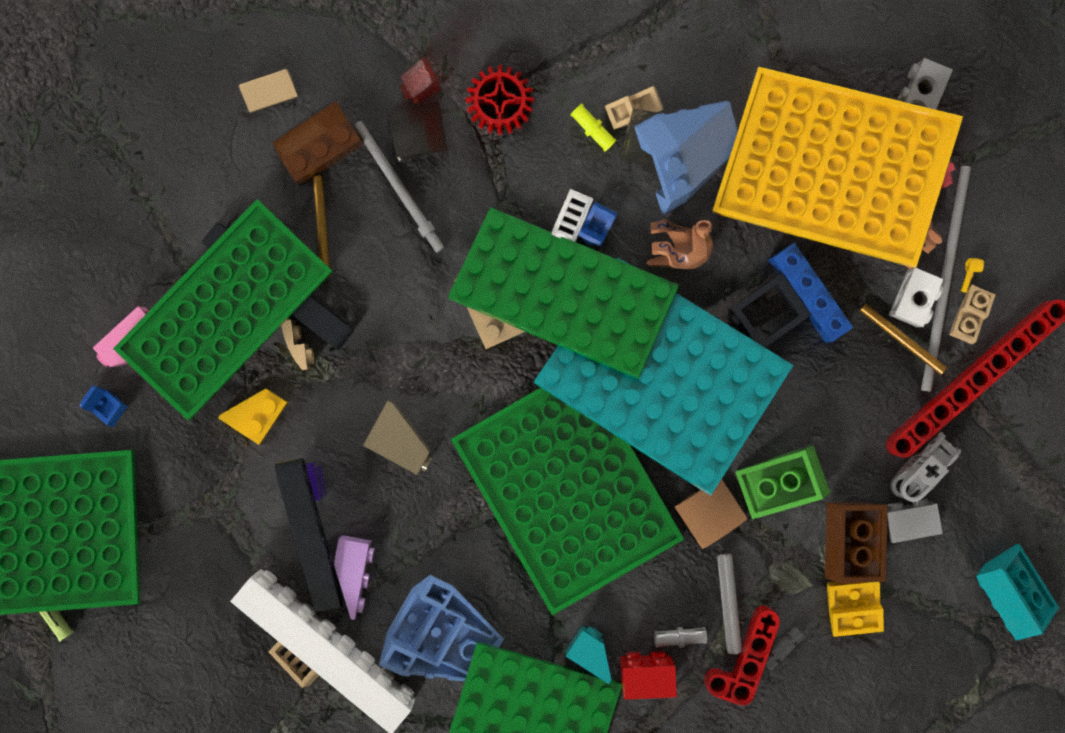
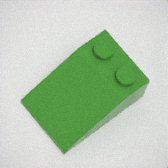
[735,445,830,519]

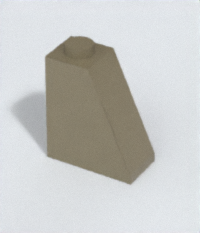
[363,400,432,475]

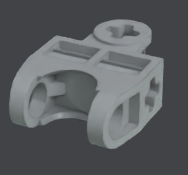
[890,432,961,502]

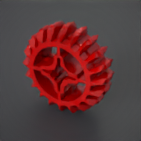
[466,65,535,135]

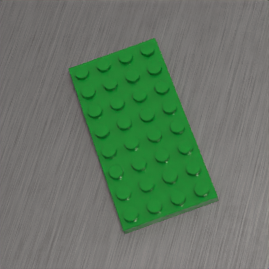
[113,199,333,421]
[448,207,679,379]

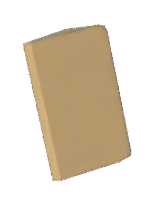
[239,69,298,113]

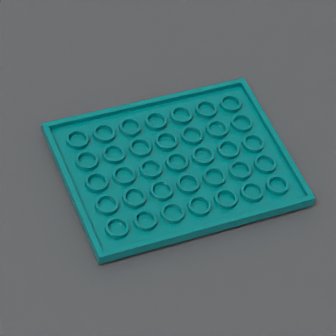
[534,258,793,496]

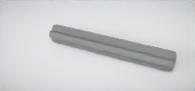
[717,553,742,654]

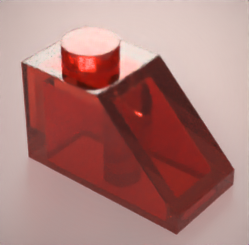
[400,57,441,104]

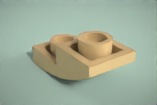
[949,285,996,344]
[282,320,314,370]

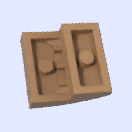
[674,479,747,549]

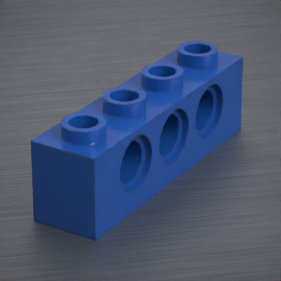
[768,243,853,343]

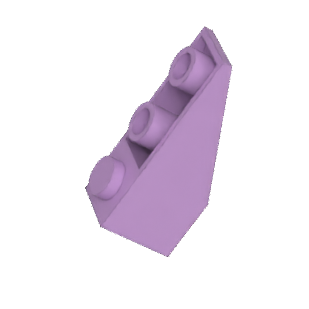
[334,535,375,620]

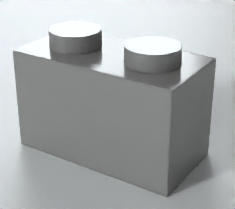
[887,498,943,543]

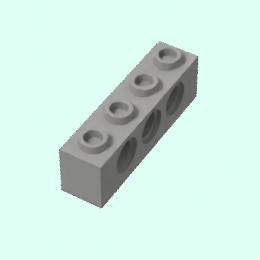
[898,58,953,110]

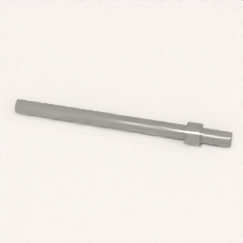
[353,121,445,253]

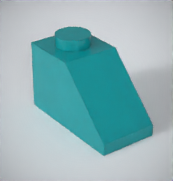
[565,626,611,684]

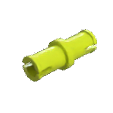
[570,104,617,152]

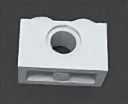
[888,268,943,327]

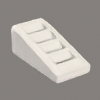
[551,189,593,242]

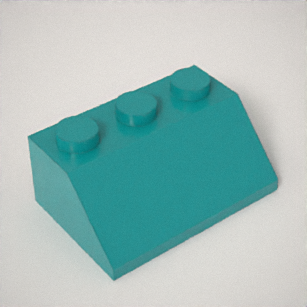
[976,544,1059,641]

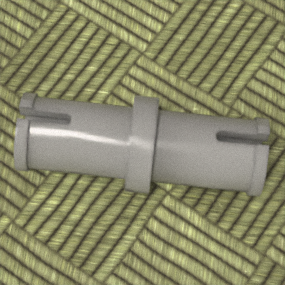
[654,627,707,648]

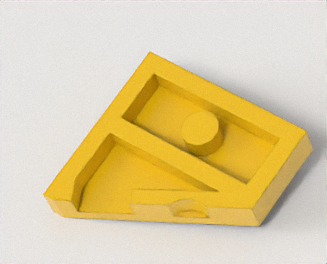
[218,388,288,445]

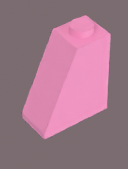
[93,306,149,367]

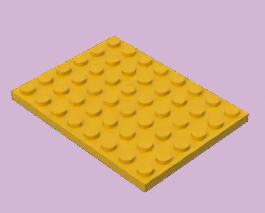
[713,67,963,268]

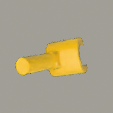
[961,258,984,293]

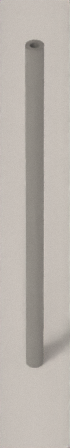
[921,166,971,392]

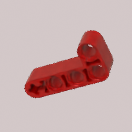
[704,605,780,706]

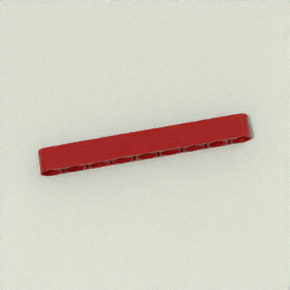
[886,299,1065,458]

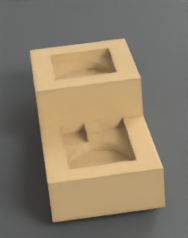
[605,86,664,130]

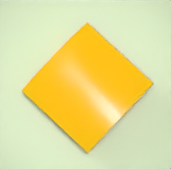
[827,581,884,637]

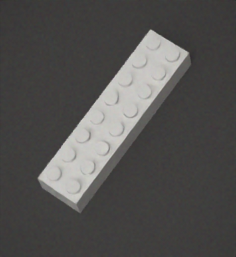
[230,569,416,733]

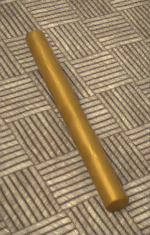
[313,176,331,278]
[860,304,947,375]

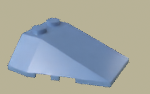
[635,101,738,215]
[379,575,504,681]

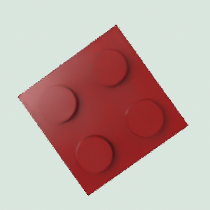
[620,651,677,700]

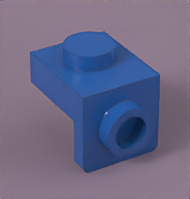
[578,202,617,246]
[79,385,128,427]

